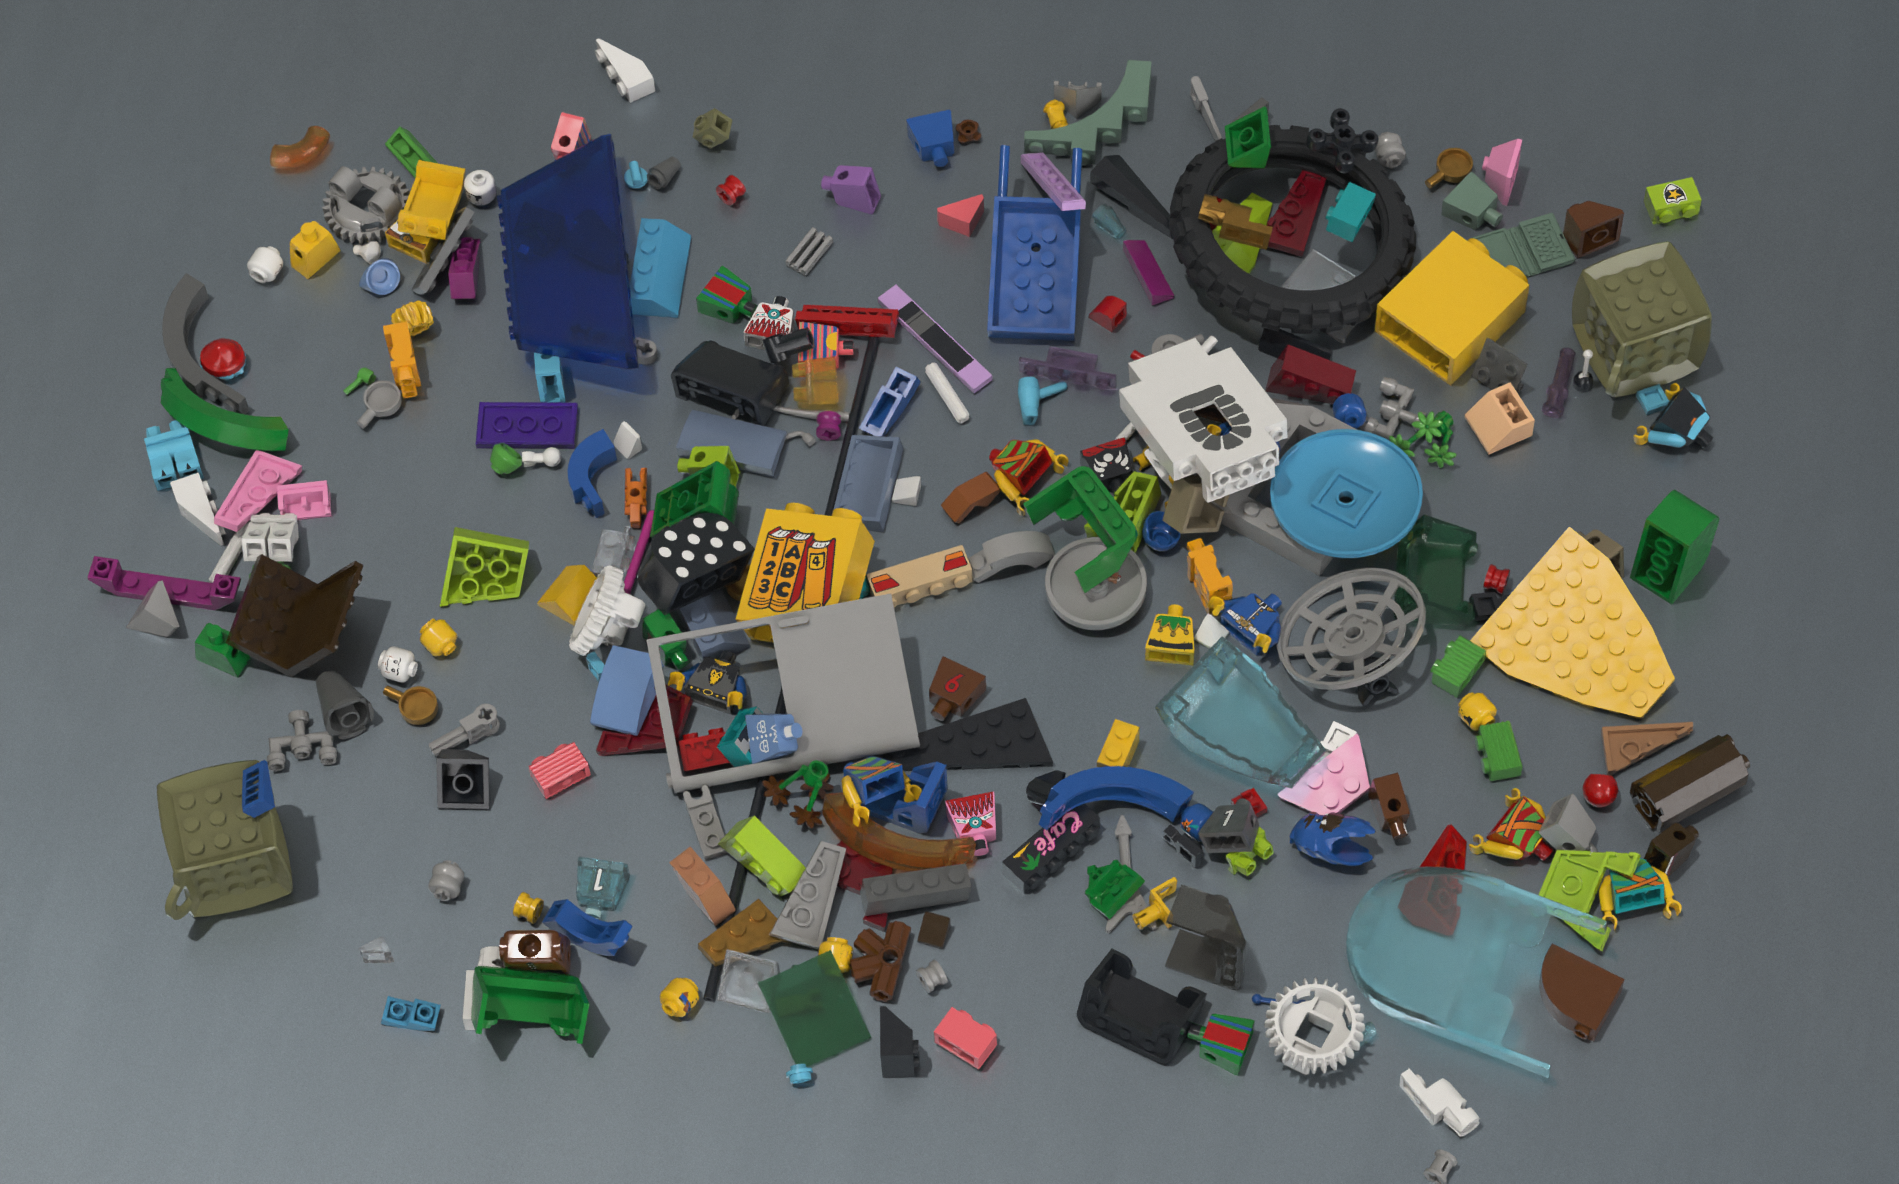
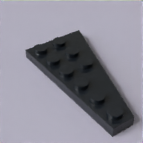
[882,698,1053,771]

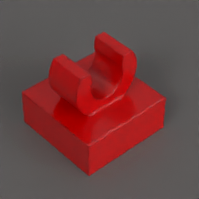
[1231,788,1267,817]

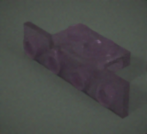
[1019,346,1117,390]

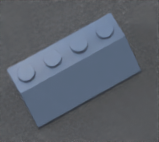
[676,589,750,662]

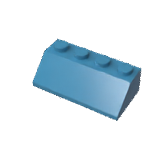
[627,218,691,318]

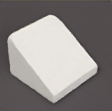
[613,421,642,459]
[892,476,921,506]

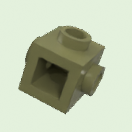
[692,108,732,149]

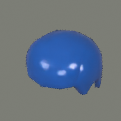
[1142,511,1180,551]

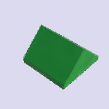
[1225,106,1271,168]

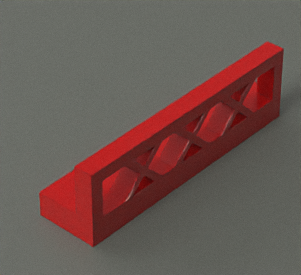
[795,304,899,338]

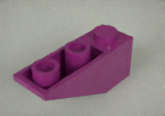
[448,237,481,299]

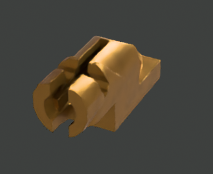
[1198,194,1273,250]

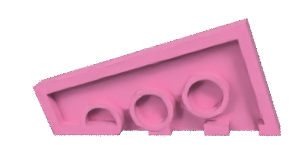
[214,450,302,532]

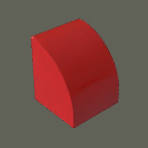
[1088,296,1127,332]

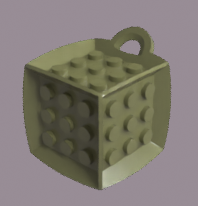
[1572,241,1712,397]
[157,760,293,920]

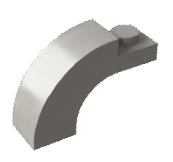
[968,531,1055,583]

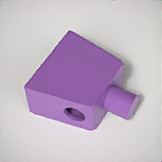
[821,165,881,215]

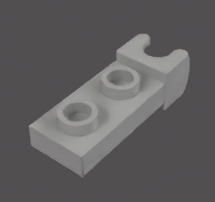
[683,785,728,861]

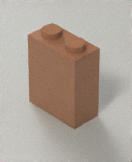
[669,847,736,926]

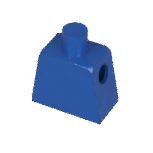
[906,109,954,167]

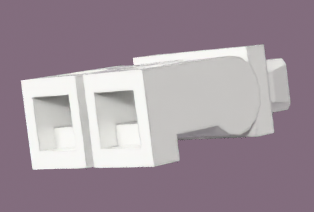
[242,513,299,561]

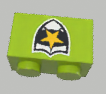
[1644,177,1702,224]

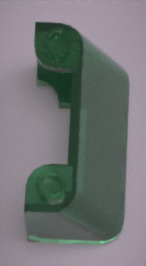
[1394,514,1478,626]

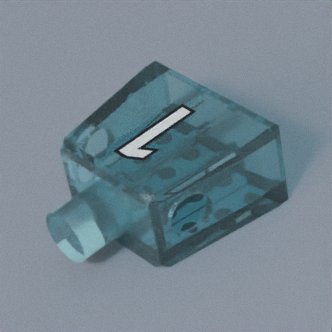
[576,857,630,920]

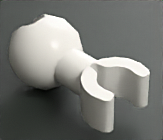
[522,447,562,467]

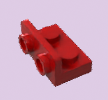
[678,727,730,772]

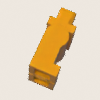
[383,322,421,398]
[1187,538,1233,616]

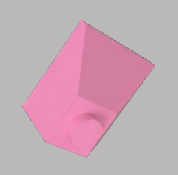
[1482,139,1522,206]

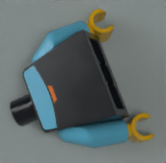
[1633,383,1713,449]

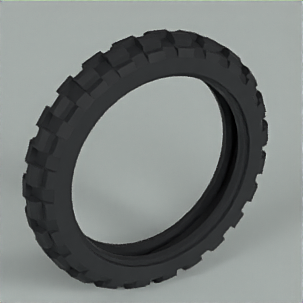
[1169,125,1416,334]

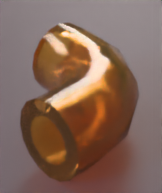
[270,126,330,169]

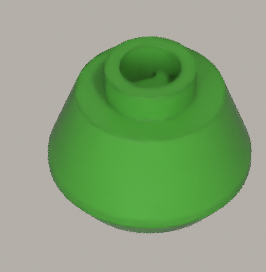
[490,443,522,475]

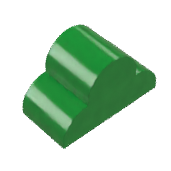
[650,461,739,538]

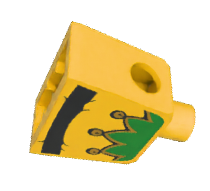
[1145,604,1194,666]

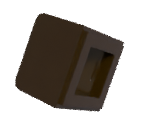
[917,911,951,949]

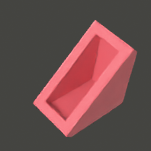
[937,194,984,237]

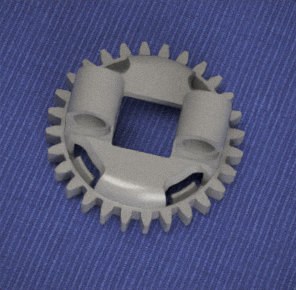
[322,166,410,246]

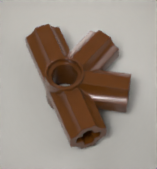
[850,921,911,1002]

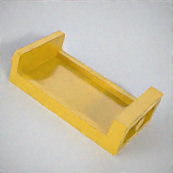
[398,160,466,240]

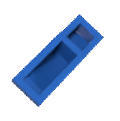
[859,367,921,437]

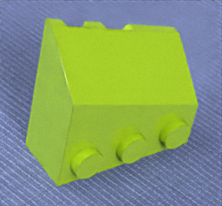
[440,527,529,607]

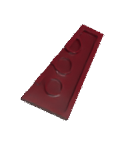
[1266,170,1326,257]

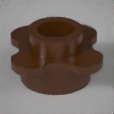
[955,120,981,143]

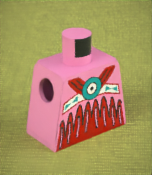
[945,791,996,856]

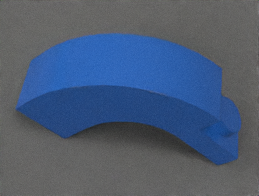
[568,429,617,518]
[542,899,633,956]

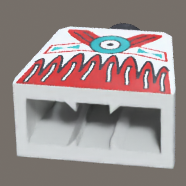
[743,296,795,350]

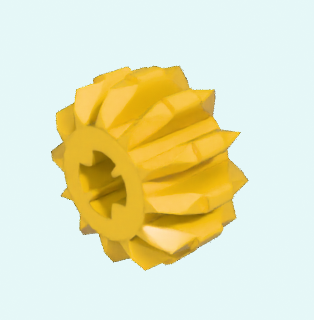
[391,300,434,337]

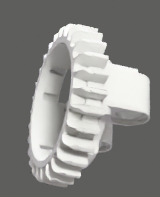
[569,565,645,656]
[1265,977,1365,1075]

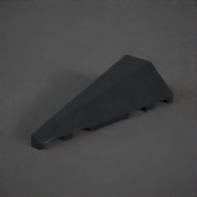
[1090,155,1172,239]

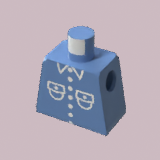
[745,714,803,764]

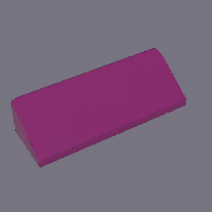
[1123,240,1174,306]

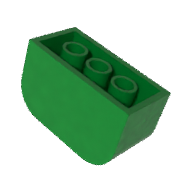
[1630,490,1719,605]

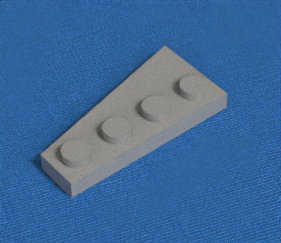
[769,841,846,950]

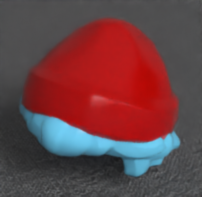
[200,338,246,380]

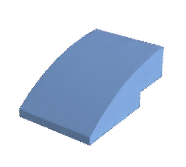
[590,645,664,736]

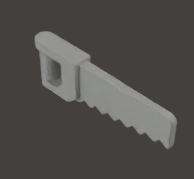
[1190,76,1222,141]

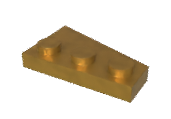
[698,899,788,967]

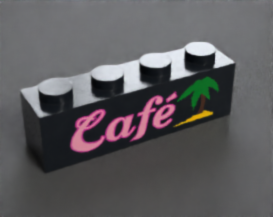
[1002,804,1100,894]

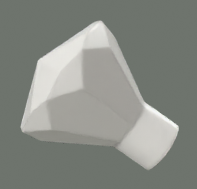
[353,241,381,264]

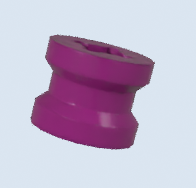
[816,411,841,441]

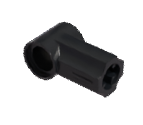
[762,327,815,364]

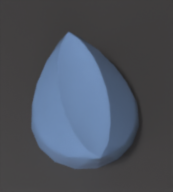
[359,258,400,295]

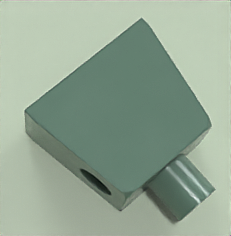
[1441,172,1503,230]

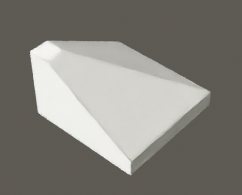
[1194,613,1229,652]

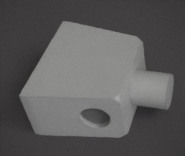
[1538,793,1598,852]

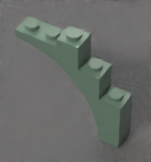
[1024,60,1152,165]

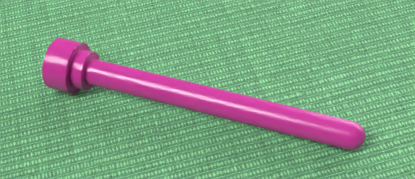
[624,510,654,595]

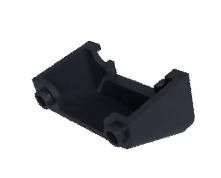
[671,340,789,426]
[1077,948,1207,1063]

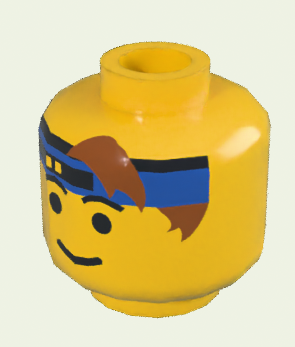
[659,978,699,1017]

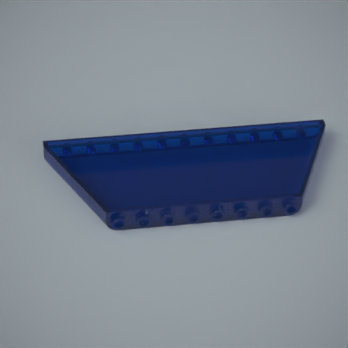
[497,134,639,370]

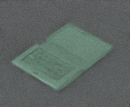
[1472,213,1576,277]

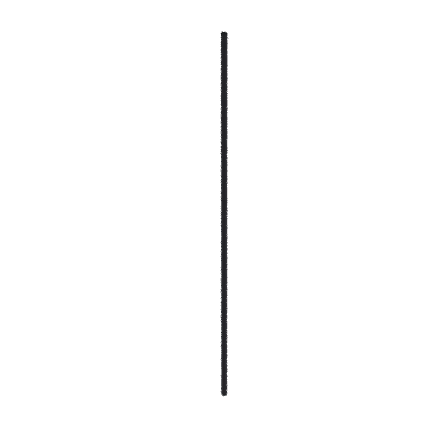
[703,337,879,1002]

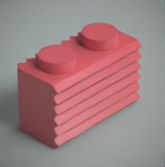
[528,742,591,799]

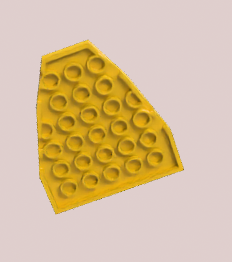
[1470,527,1675,719]

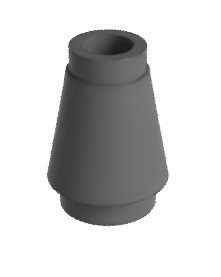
[647,156,681,189]

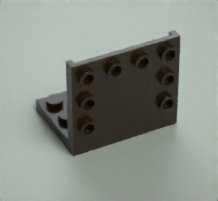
[226,554,364,677]

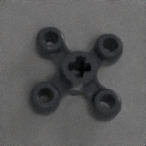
[1306,108,1379,173]

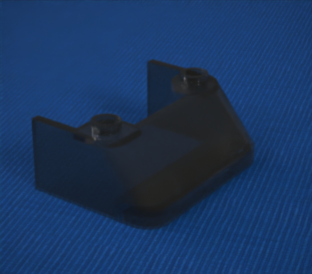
[1165,884,1247,990]

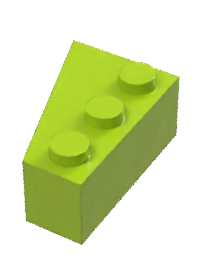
[1084,471,1162,553]
[718,815,806,896]

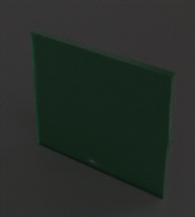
[758,950,871,1067]

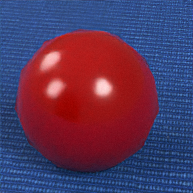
[1582,774,1619,808]

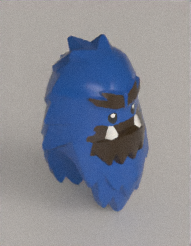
[1289,812,1376,866]

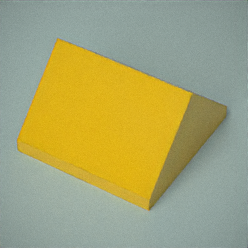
[537,565,597,626]

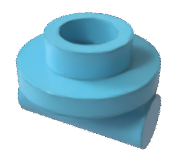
[624,161,648,188]

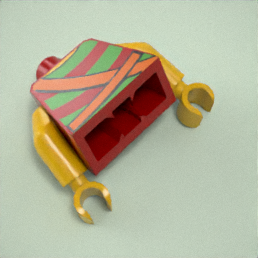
[989,439,1069,516]
[1469,788,1553,861]

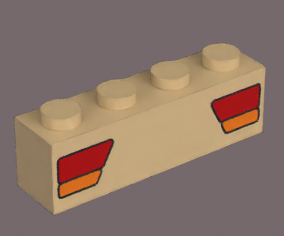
[866,545,973,608]

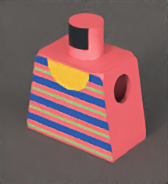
[551,112,591,174]
[798,322,854,375]

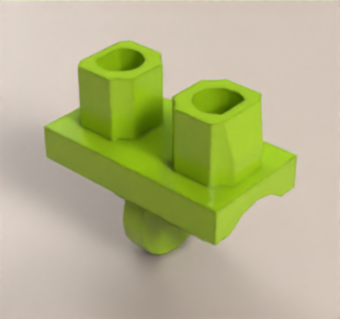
[1226,827,1273,876]

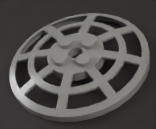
[1277,568,1426,690]

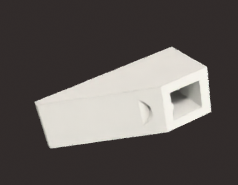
[595,39,655,103]
[170,473,226,546]

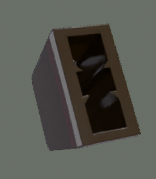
[1644,823,1699,877]

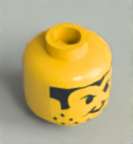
[1458,692,1497,731]

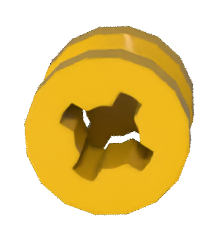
[513,892,544,924]

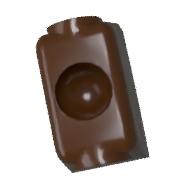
[499,930,571,975]

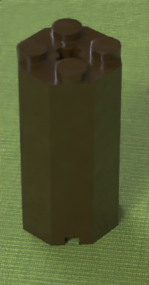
[1629,734,1750,833]

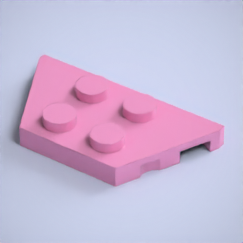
[1277,734,1370,815]

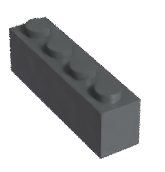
[860,863,971,916]

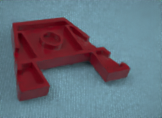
[596,684,693,756]
[791,835,895,932]

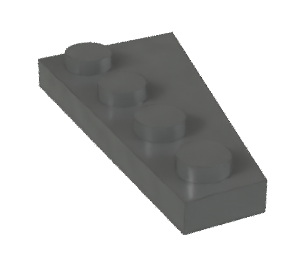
[412,207,474,295]

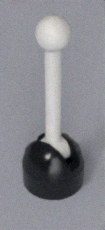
[1573,349,1594,392]

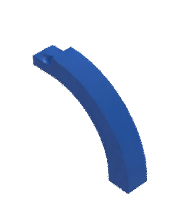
[1038,766,1194,830]

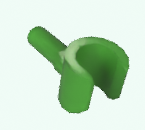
[343,367,376,395]

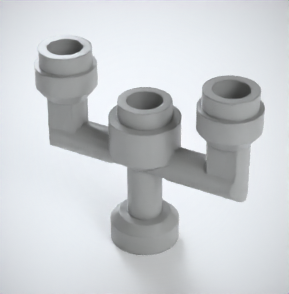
[1360,377,1427,439]
[267,710,337,771]

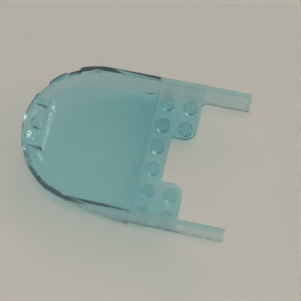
[1346,867,1607,1078]

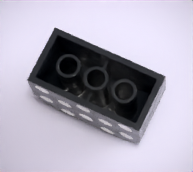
[637,513,755,616]

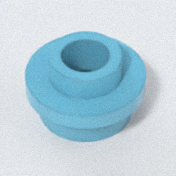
[786,1064,813,1084]

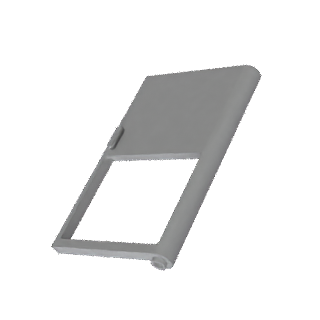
[647,593,920,793]

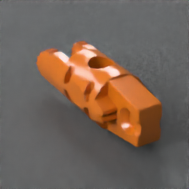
[624,468,647,528]

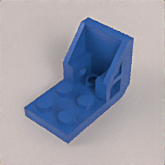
[846,762,948,833]

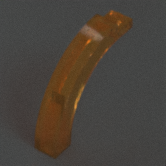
[822,792,976,872]

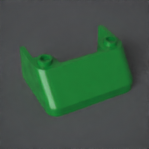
[1023,466,1138,593]
[471,966,589,1044]

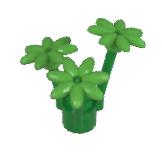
[1389,411,1457,468]

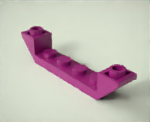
[87,556,241,610]

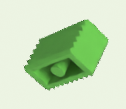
[1430,635,1486,698]
[1475,721,1522,781]

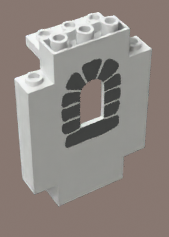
[1119,338,1288,503]

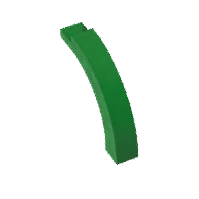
[160,368,289,451]

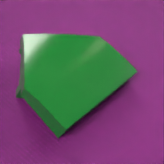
[1085,860,1145,920]

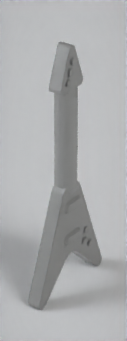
[1105,815,1157,934]

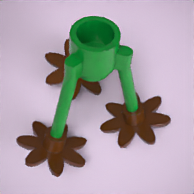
[762,760,834,829]

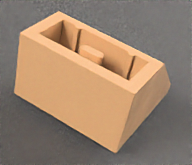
[1464,382,1535,455]

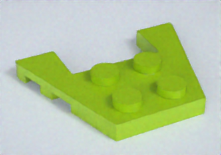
[1537,850,1641,951]

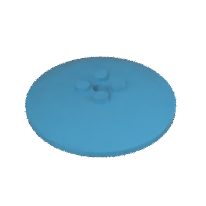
[1270,429,1423,558]

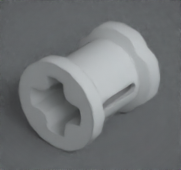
[1423,1149,1458,1184]

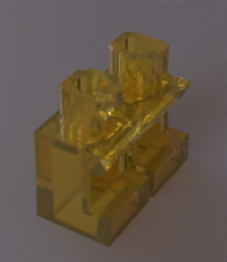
[792,356,838,404]

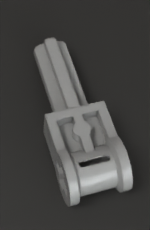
[429,704,500,756]

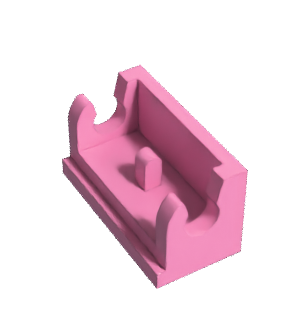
[277,480,332,520]

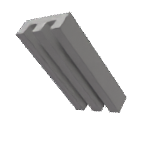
[786,227,833,276]

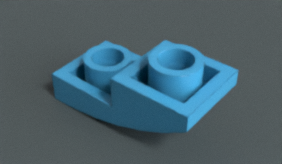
[381,996,441,1031]

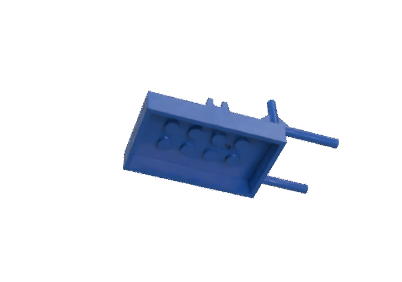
[987,145,1082,341]

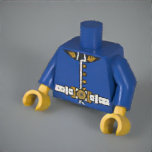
[1206,593,1282,656]

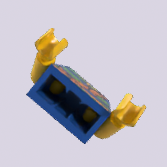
[841,756,922,827]

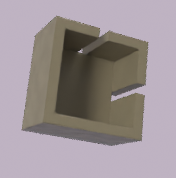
[1162,474,1230,533]

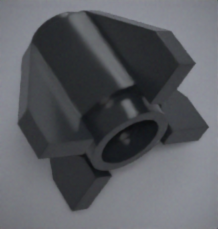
[1357,657,1399,705]
[1026,770,1066,815]

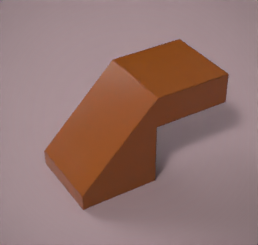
[941,472,1001,523]

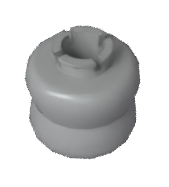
[1374,132,1406,168]
[428,860,464,901]

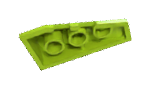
[1212,193,1273,274]

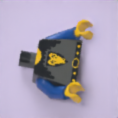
[667,651,748,715]

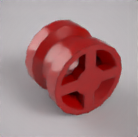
[716,175,746,205]
[1483,564,1510,594]

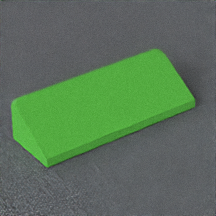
[385,126,439,178]

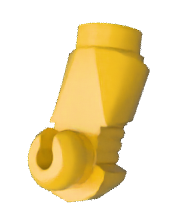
[1043,99,1068,129]

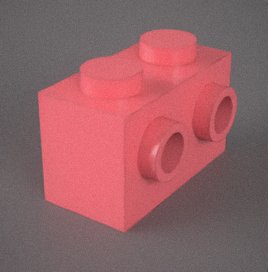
[934,1007,997,1070]

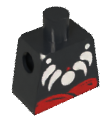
[1080,437,1133,496]

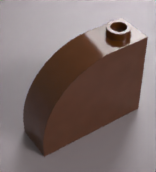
[1539,943,1625,1041]

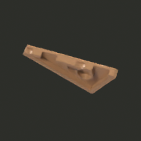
[1601,722,1693,775]

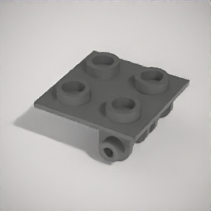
[1471,338,1528,393]

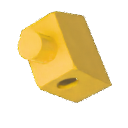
[290,221,341,279]

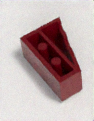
[1265,345,1356,404]

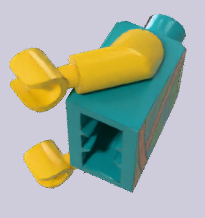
[1599,858,1682,931]

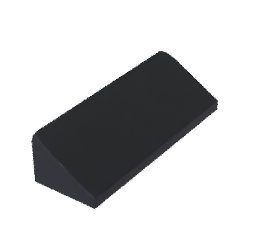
[1258,328,1333,361]

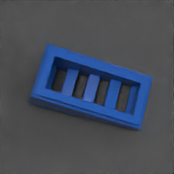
[242,760,275,818]

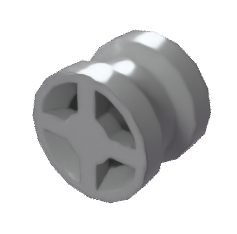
[916,960,948,993]

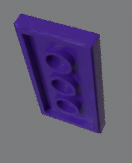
[475,402,578,449]

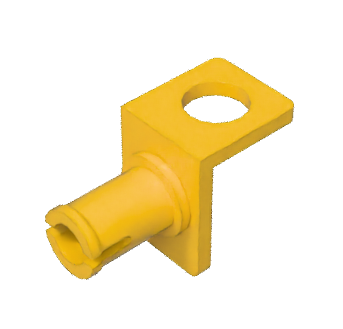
[1132,877,1177,930]

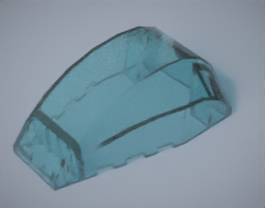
[1155,636,1326,788]

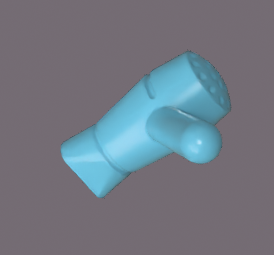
[1018,377,1068,425]

